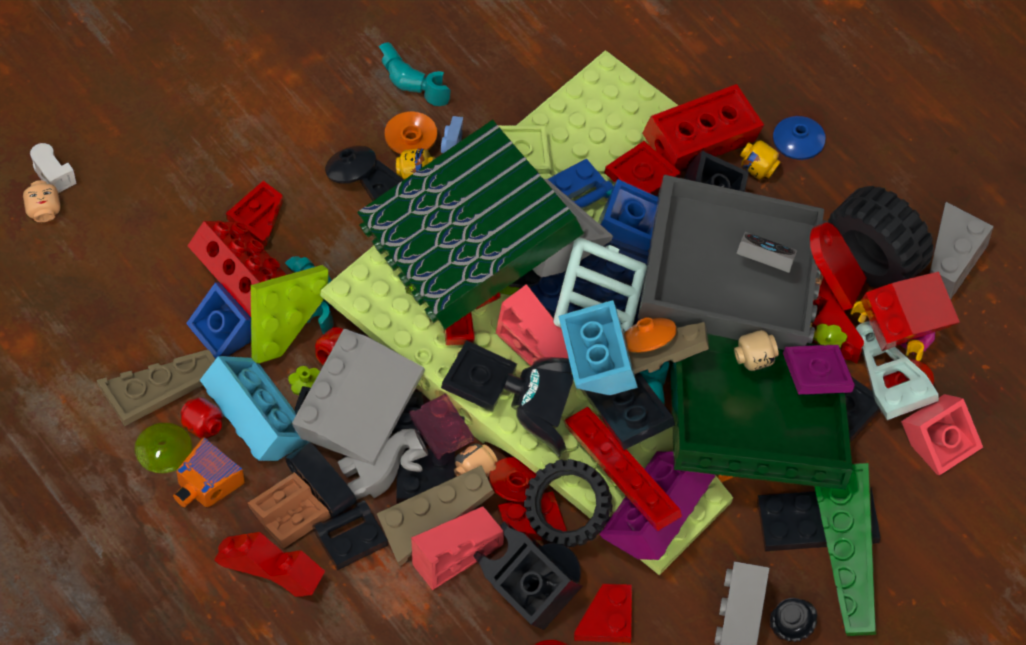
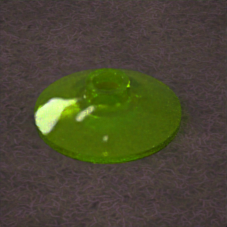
[135,423,192,473]

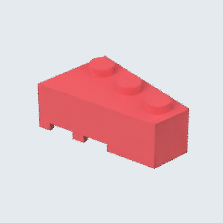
[496,285,568,366]
[411,507,504,590]

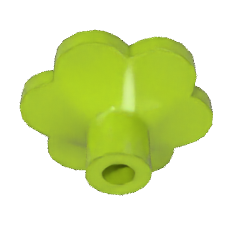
[813,324,847,347]
[288,366,320,395]

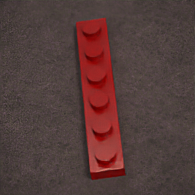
[564,407,682,531]

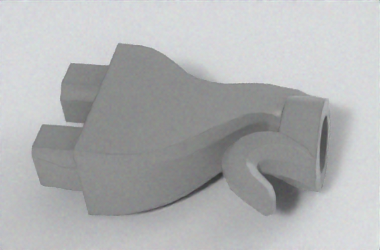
[338,429,428,500]

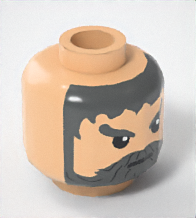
[454,443,497,478]

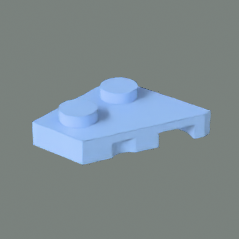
[441,116,463,153]

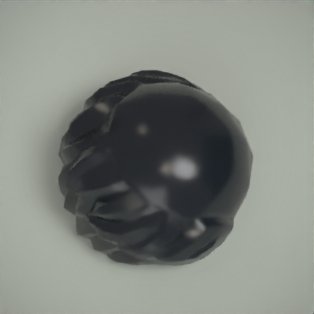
[769,598,818,642]

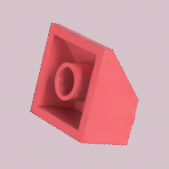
[901,394,983,475]

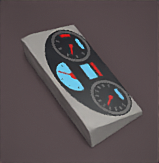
[737,232,797,273]

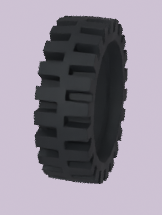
[524,459,613,547]

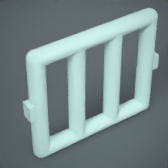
[553,237,647,333]

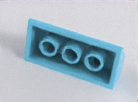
[200,356,308,461]

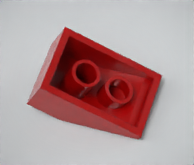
[861,271,960,351]

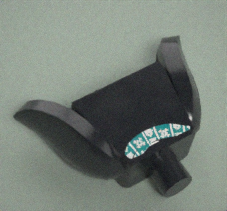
[501,357,574,457]

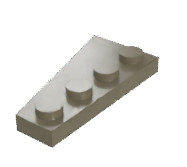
[628,322,709,374]
[97,349,215,426]
[377,465,495,566]

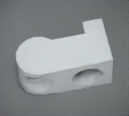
[30,143,76,193]

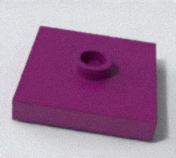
[783,345,855,395]

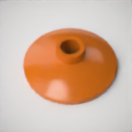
[385,112,437,154]
[624,318,677,352]

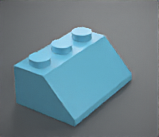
[558,300,638,395]

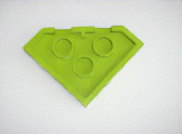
[251,265,328,364]

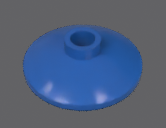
[773,116,826,160]

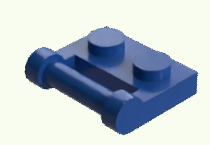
[548,158,614,209]

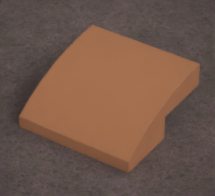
[248,472,331,549]

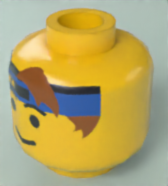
[740,140,780,180]
[396,148,435,180]

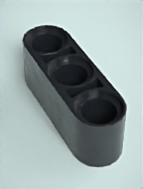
[285,442,357,519]

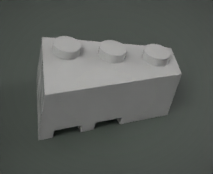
[929,202,993,300]
[714,562,769,645]

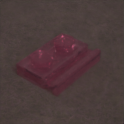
[410,393,474,459]

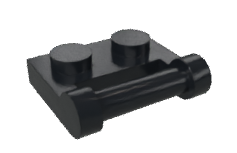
[312,500,388,570]

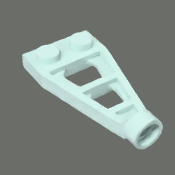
[856,321,939,420]

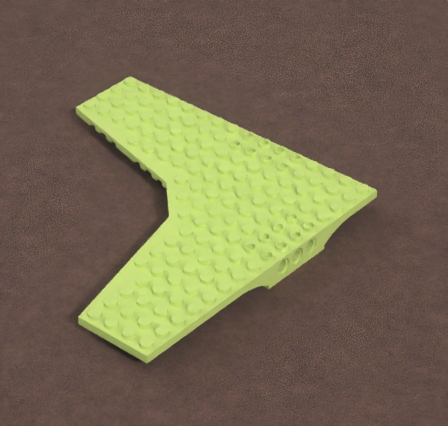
[320,50,733,575]

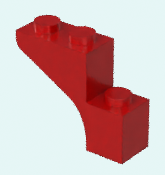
[812,278,864,364]
[214,532,325,597]

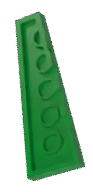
[815,463,876,636]

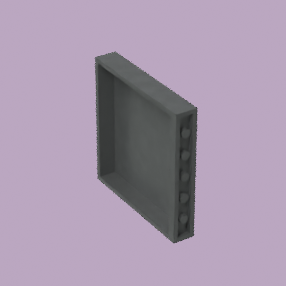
[638,175,827,350]

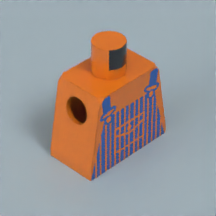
[173,438,245,507]

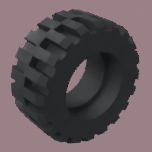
[828,186,934,288]

